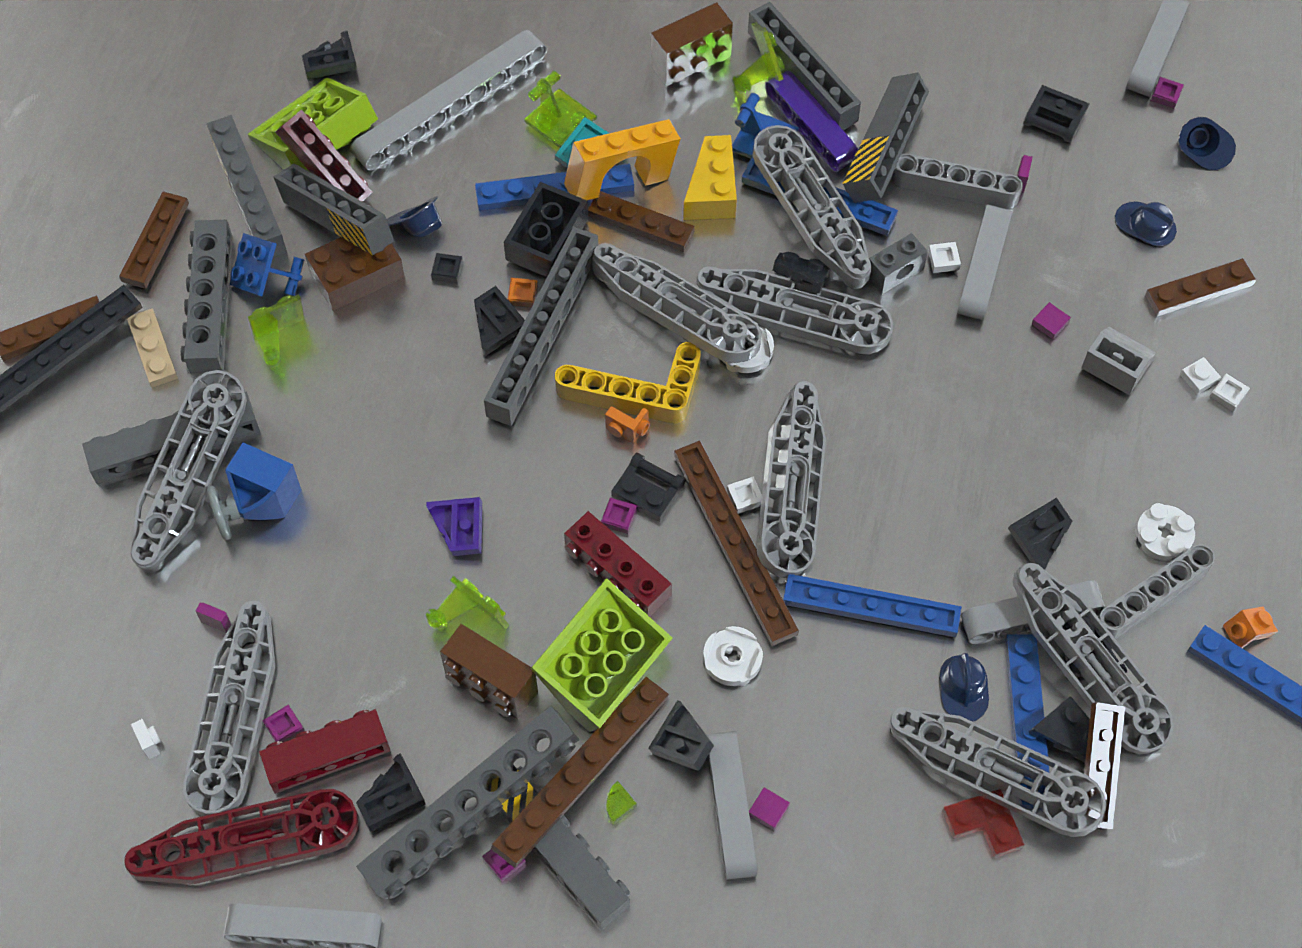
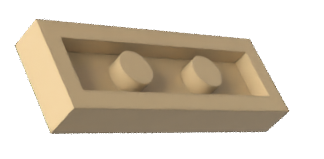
[127,308,178,388]

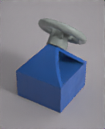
[207,443,302,541]

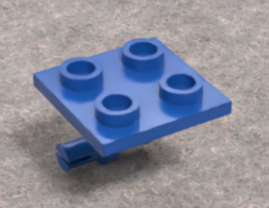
[732,93,799,158]
[229,233,305,296]

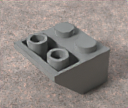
[1081,327,1157,395]

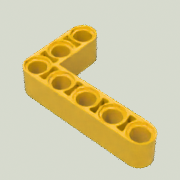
[555,342,701,424]

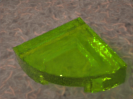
[606,781,637,825]

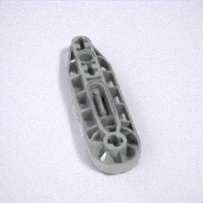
[753,125,871,289]
[592,243,762,363]
[696,266,893,354]
[131,370,247,570]
[756,381,826,578]
[1013,563,1174,754]
[183,600,275,816]
[890,707,1106,837]

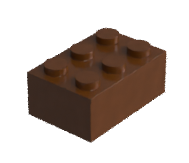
[651,2,733,86]
[305,237,405,311]
[440,624,538,719]

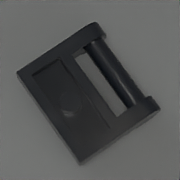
[1023,85,1090,143]
[611,452,686,522]

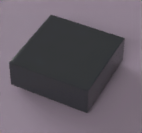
[431,253,463,284]

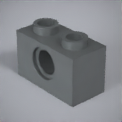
[869,233,928,294]

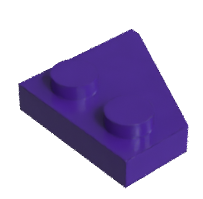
[426,497,482,556]

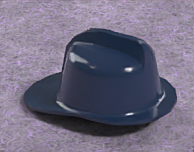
[1178,117,1236,170]
[387,196,442,237]
[1115,201,1177,246]
[940,653,989,722]

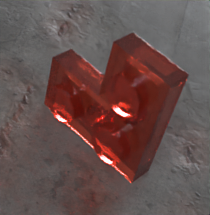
[942,789,1024,858]

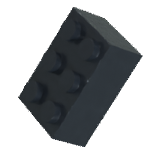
[503,182,589,277]

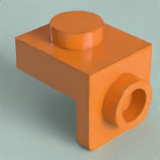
[605,406,650,443]
[1223,607,1278,648]

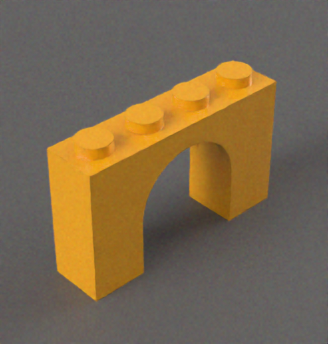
[564,119,681,200]

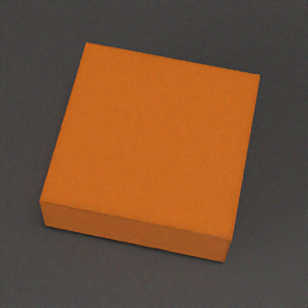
[507,278,538,308]

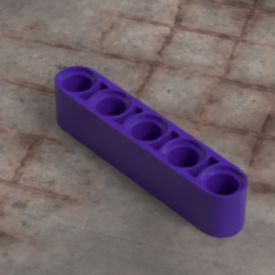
[765,70,858,172]

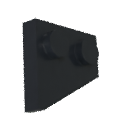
[474,286,525,356]
[1028,696,1090,763]
[648,700,714,771]

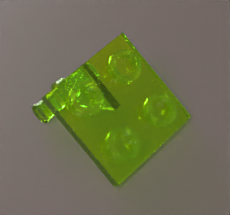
[732,22,784,93]
[524,71,597,148]
[248,294,305,370]
[426,576,509,631]

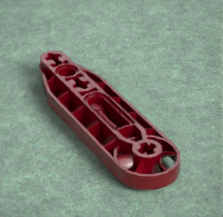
[124,789,359,884]

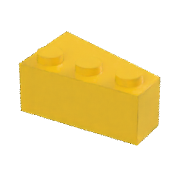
[683,135,737,220]

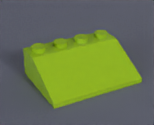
[247,78,378,171]
[530,579,673,732]

